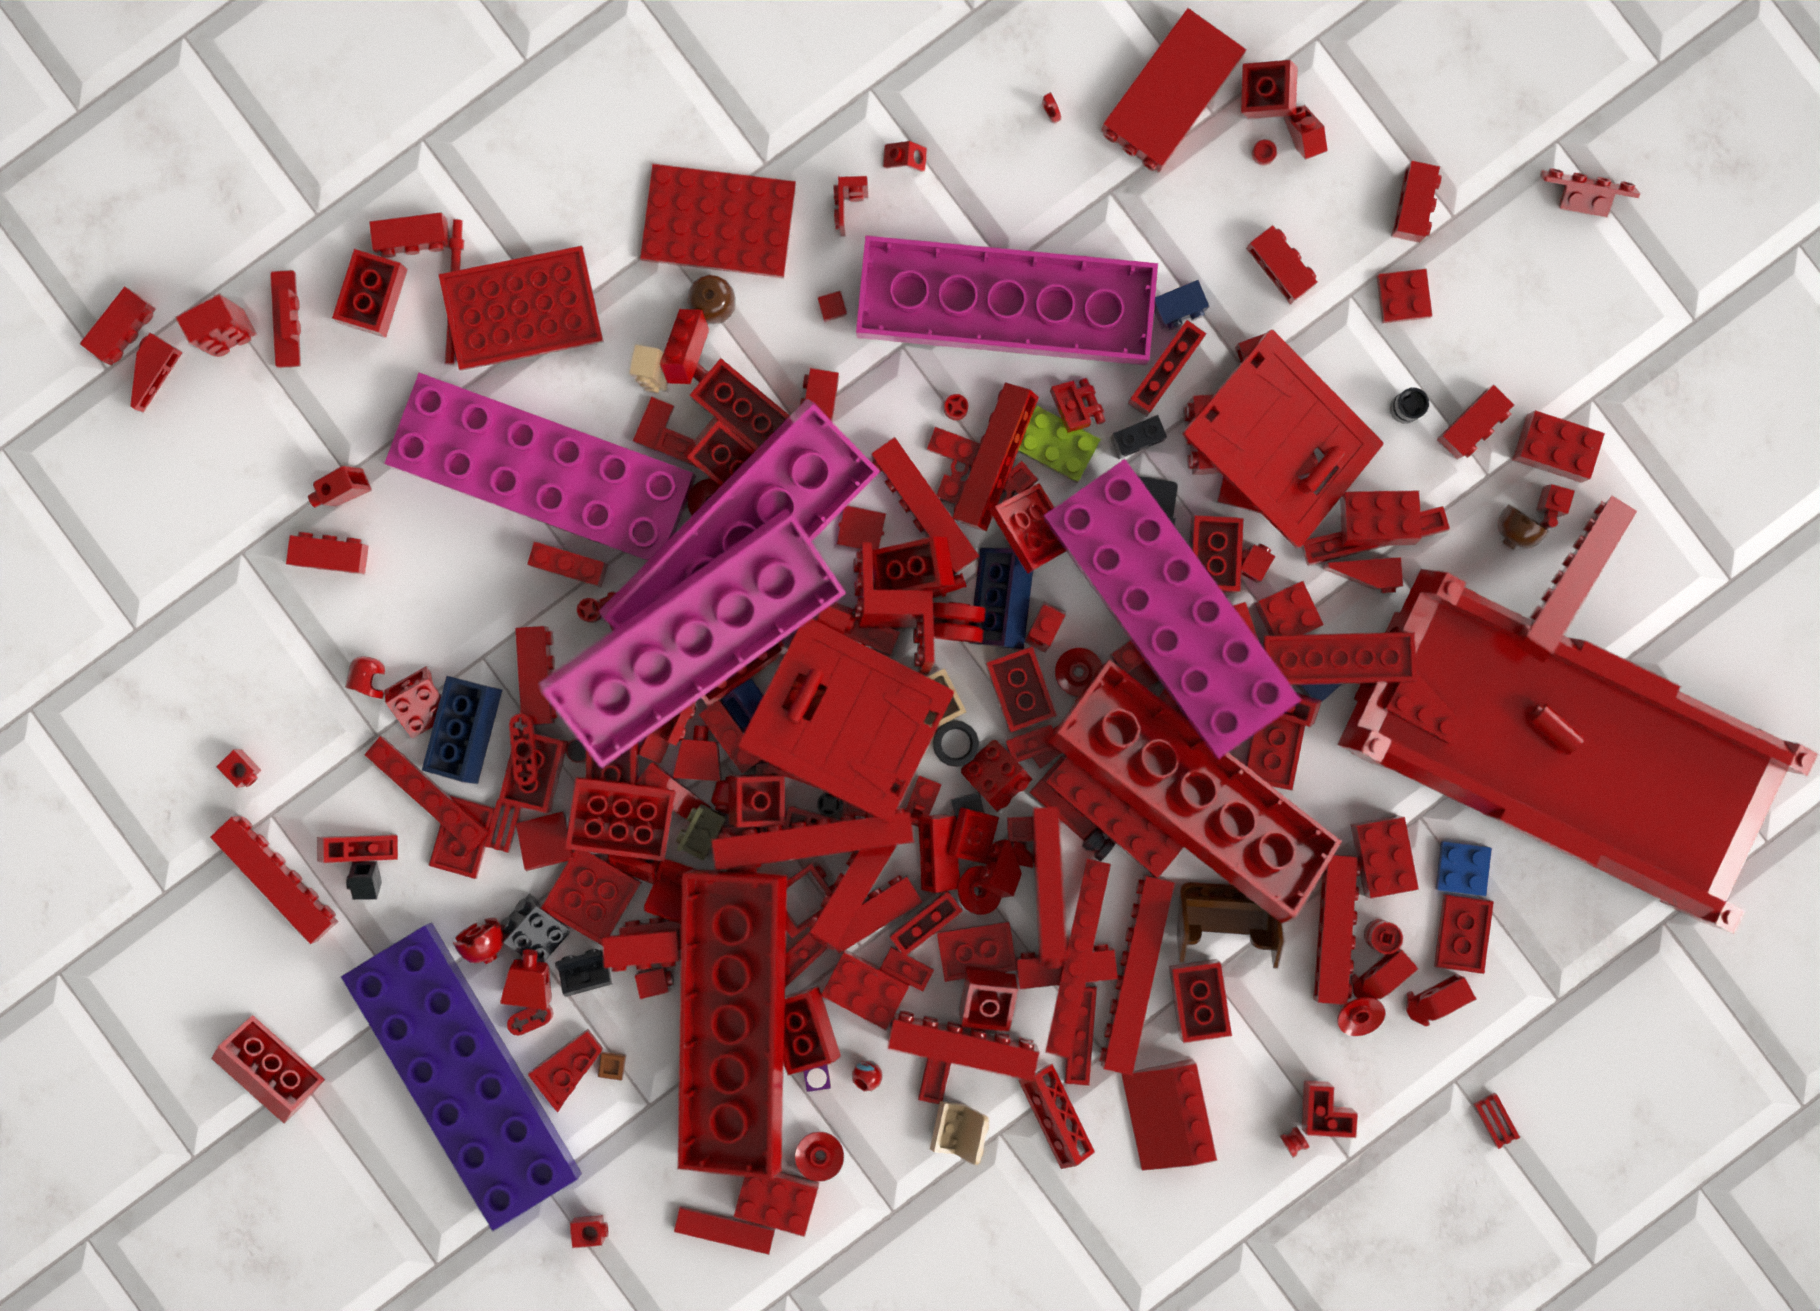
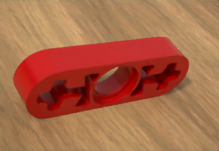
[509,714,538,785]

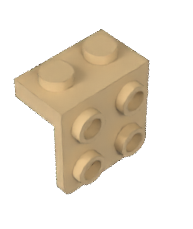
[930,1101,989,1165]

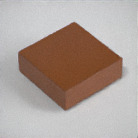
[598,1052,626,1081]

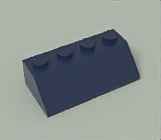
[969,548,1033,649]
[421,676,503,784]

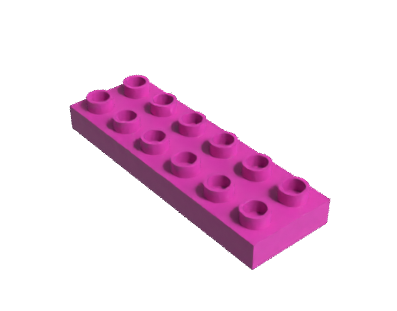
[856,236,1158,365]
[384,373,696,561]
[599,399,880,629]
[1044,459,1301,760]
[539,509,846,768]

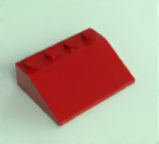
[565,777,675,861]
[1121,1058,1217,1171]

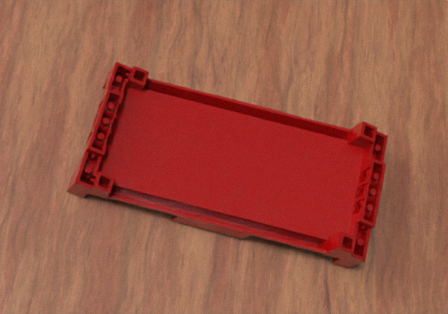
[1337,569,1818,934]

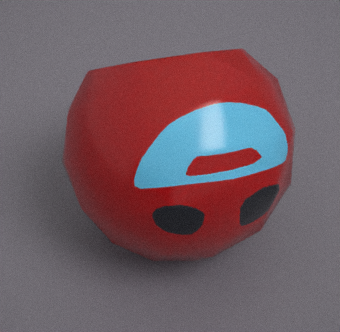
[852,1060,883,1091]

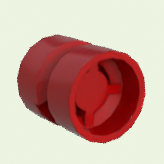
[1364,919,1403,954]

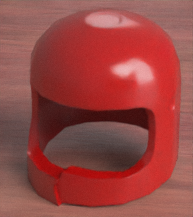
[345,656,385,699]

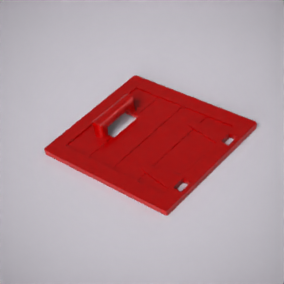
[1182,329,1384,548]
[739,618,954,823]

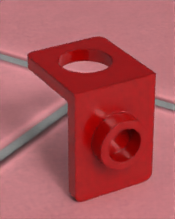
[883,141,927,172]

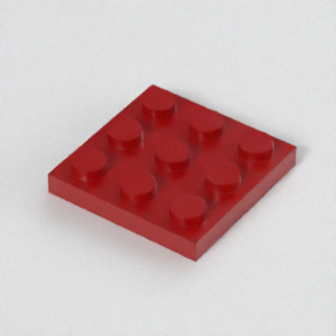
[989,483,1066,574]
[541,850,642,946]

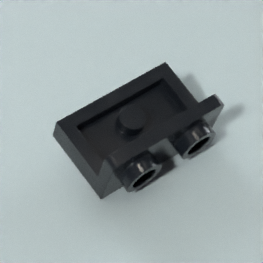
[555,949,612,997]

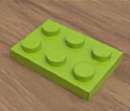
[1018,406,1101,483]

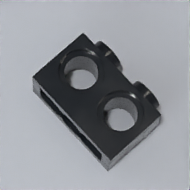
[1110,415,1167,460]

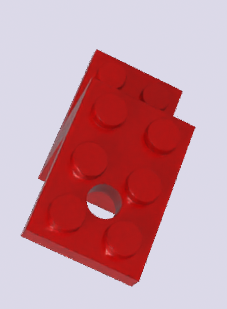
[853,543,935,675]

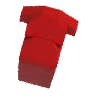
[1351,949,1418,999]
[1406,973,1477,1027]

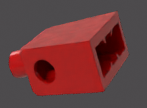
[308,466,372,508]
[1025,601,1066,653]
[673,725,722,781]
[500,949,552,1010]

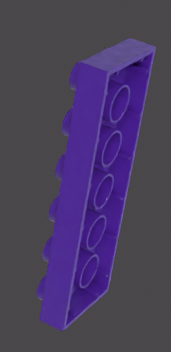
[340,922,582,1232]

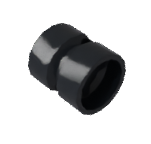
[1390,387,1429,424]

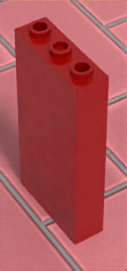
[1101,8,1247,172]
[1032,807,1067,969]

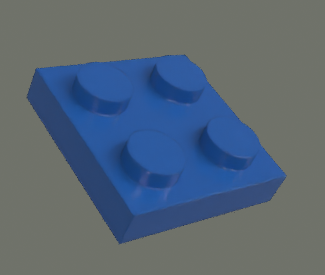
[1436,841,1492,896]

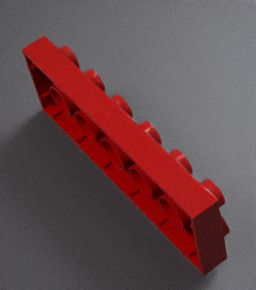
[1048,659,1342,924]
[678,869,787,1179]

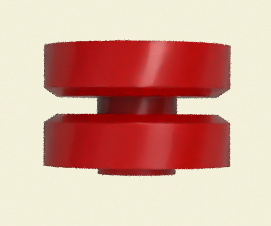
[933,602,986,643]

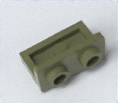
[675,804,727,861]

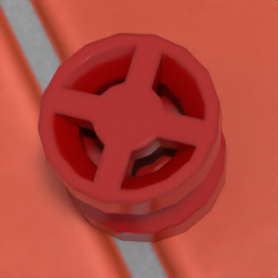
[944,394,968,421]
[576,598,602,623]
[1280,1126,1310,1157]

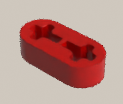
[507,1005,554,1036]

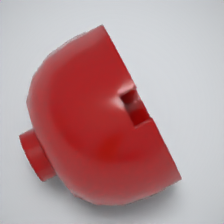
[453,917,504,964]

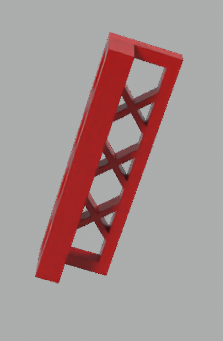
[1018,1064,1095,1169]

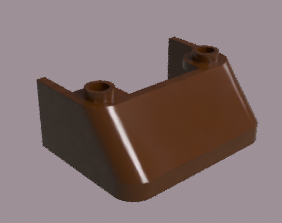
[1177,882,1284,969]

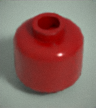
[711,777,729,814]

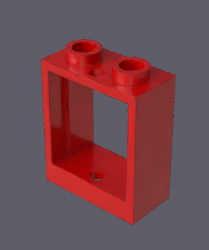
[786,862,836,938]

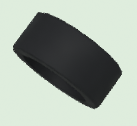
[933,720,979,767]

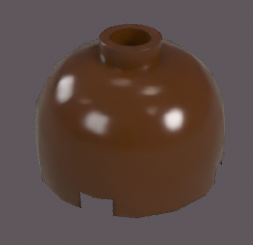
[687,275,736,325]
[1497,504,1549,550]

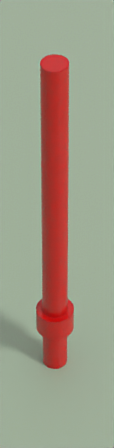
[445,219,464,365]

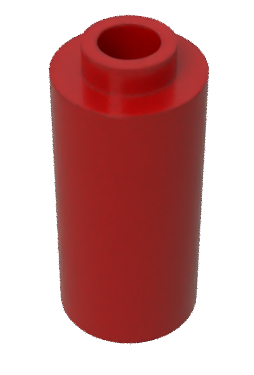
[1529,703,1585,755]

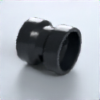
[817,792,842,816]
[1081,828,1116,862]

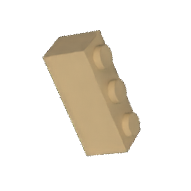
[629,344,668,394]

